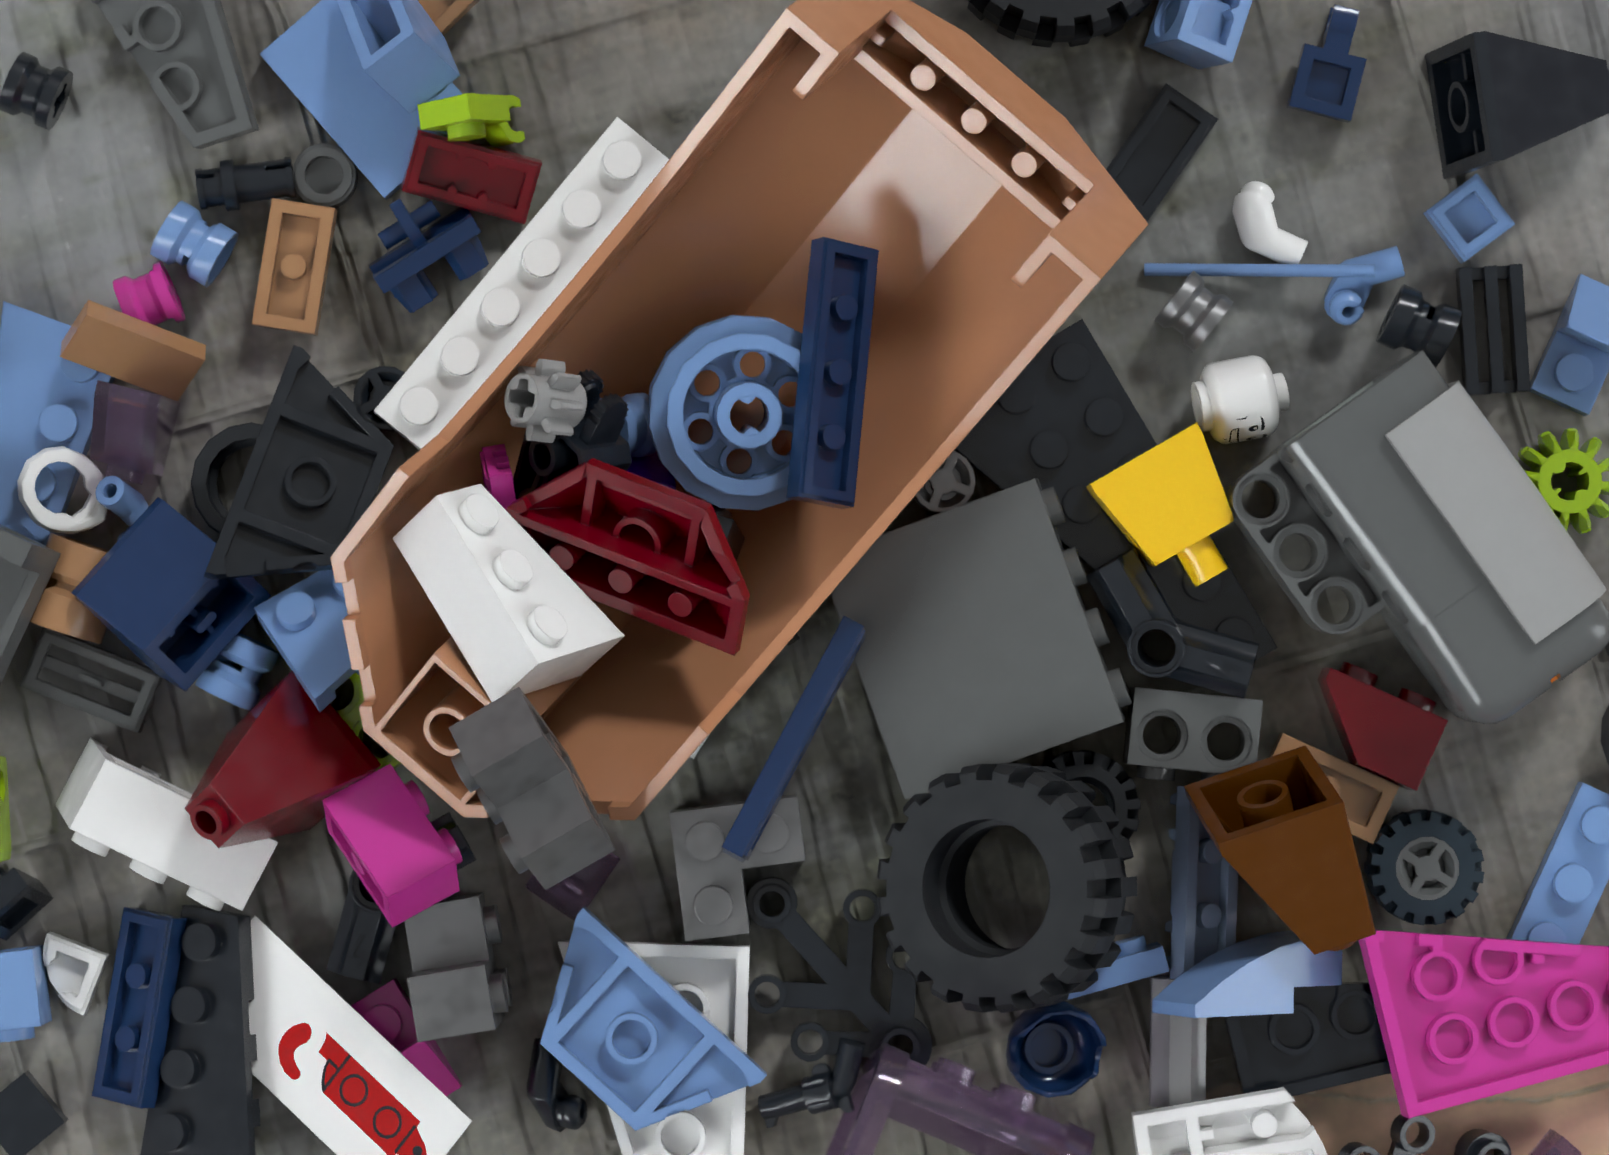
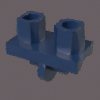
[368,198,489,313]

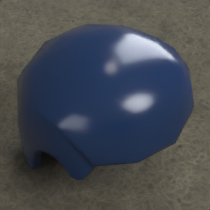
[1006,1001,1107,1098]

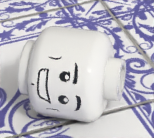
[1191,355,1289,444]

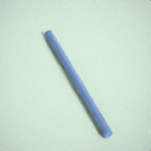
[1144,263,1375,277]

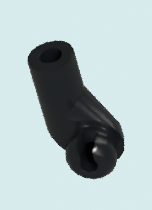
[526,1038,587,1132]

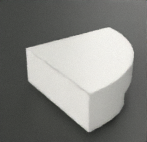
[43,932,110,1016]

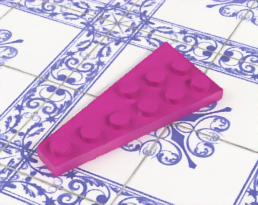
[1359,930,1609,1118]

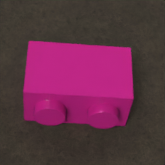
[323,764,463,928]

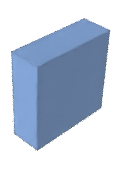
[1423,173,1515,264]

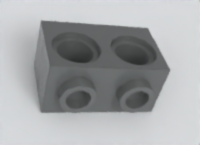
[1122,686,1263,781]

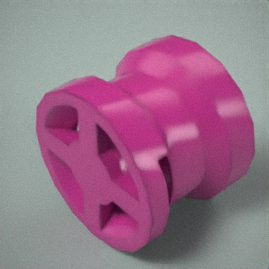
[112,261,186,325]

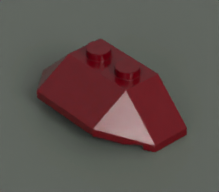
[507,458,750,656]

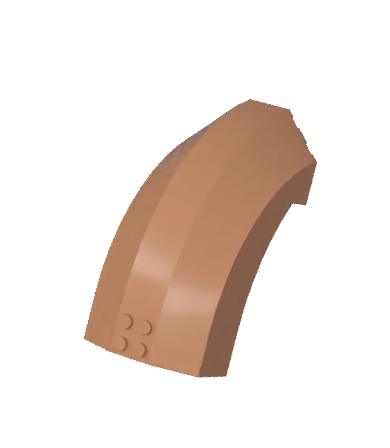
[330,0,1149,821]

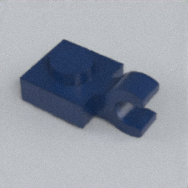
[1287,4,1367,123]

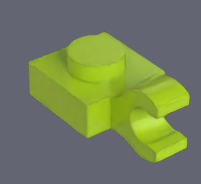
[417,93,525,147]

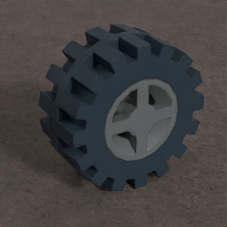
[1364,809,1485,925]

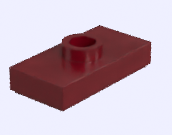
[401,127,542,224]

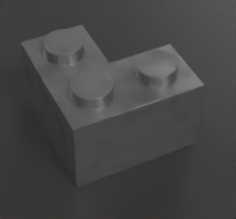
[449,687,616,890]
[669,794,805,941]
[404,892,513,1042]

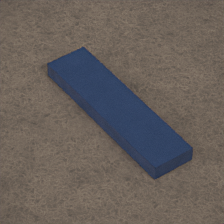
[786,237,879,509]
[721,616,865,862]

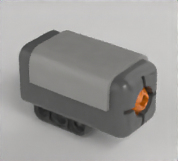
[1226,350,1609,724]

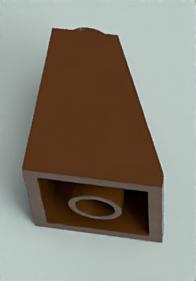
[1184,745,1376,955]

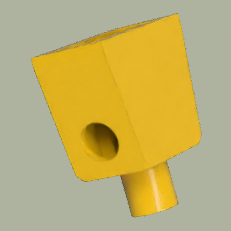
[1086,423,1234,587]

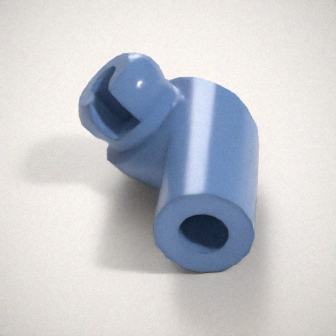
[1324,246,1405,325]
[95,476,149,541]

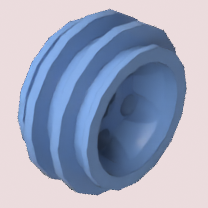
[647,315,802,511]

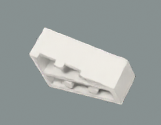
[393,484,625,702]
[55,737,278,911]

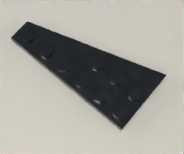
[955,319,1277,660]

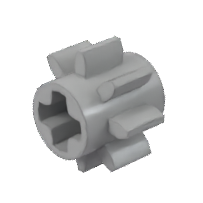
[504,358,587,443]

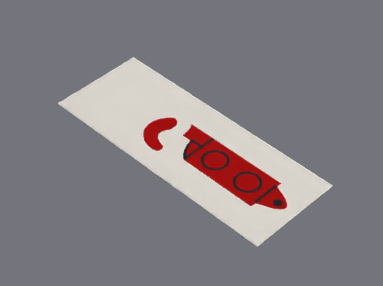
[248,916,472,1155]

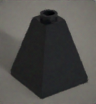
[1425,31,1609,179]

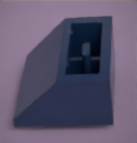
[71,497,271,692]

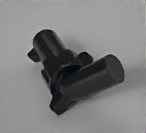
[758,1039,865,1128]

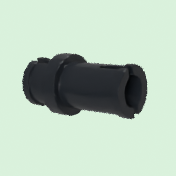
[195,156,297,211]

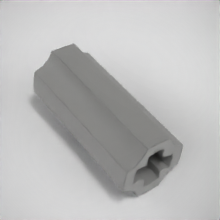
[1149,976,1207,1107]

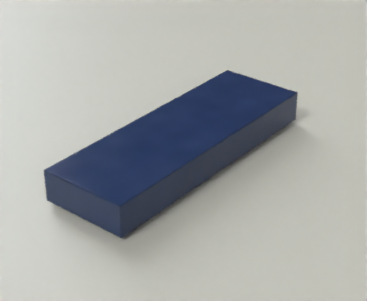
[92,907,187,1109]

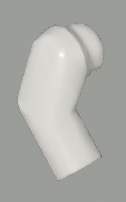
[1232,181,1308,264]

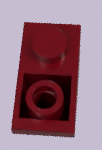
[1317,661,1448,791]

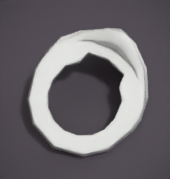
[17,446,107,534]

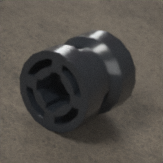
[1376,284,1462,368]

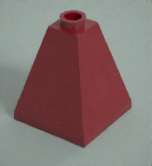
[184,671,381,849]

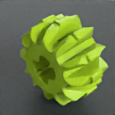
[1518,428,1609,534]

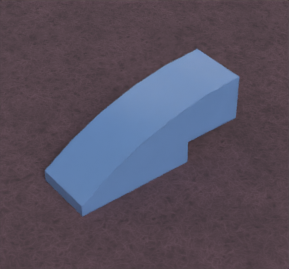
[1152,930,1342,1018]

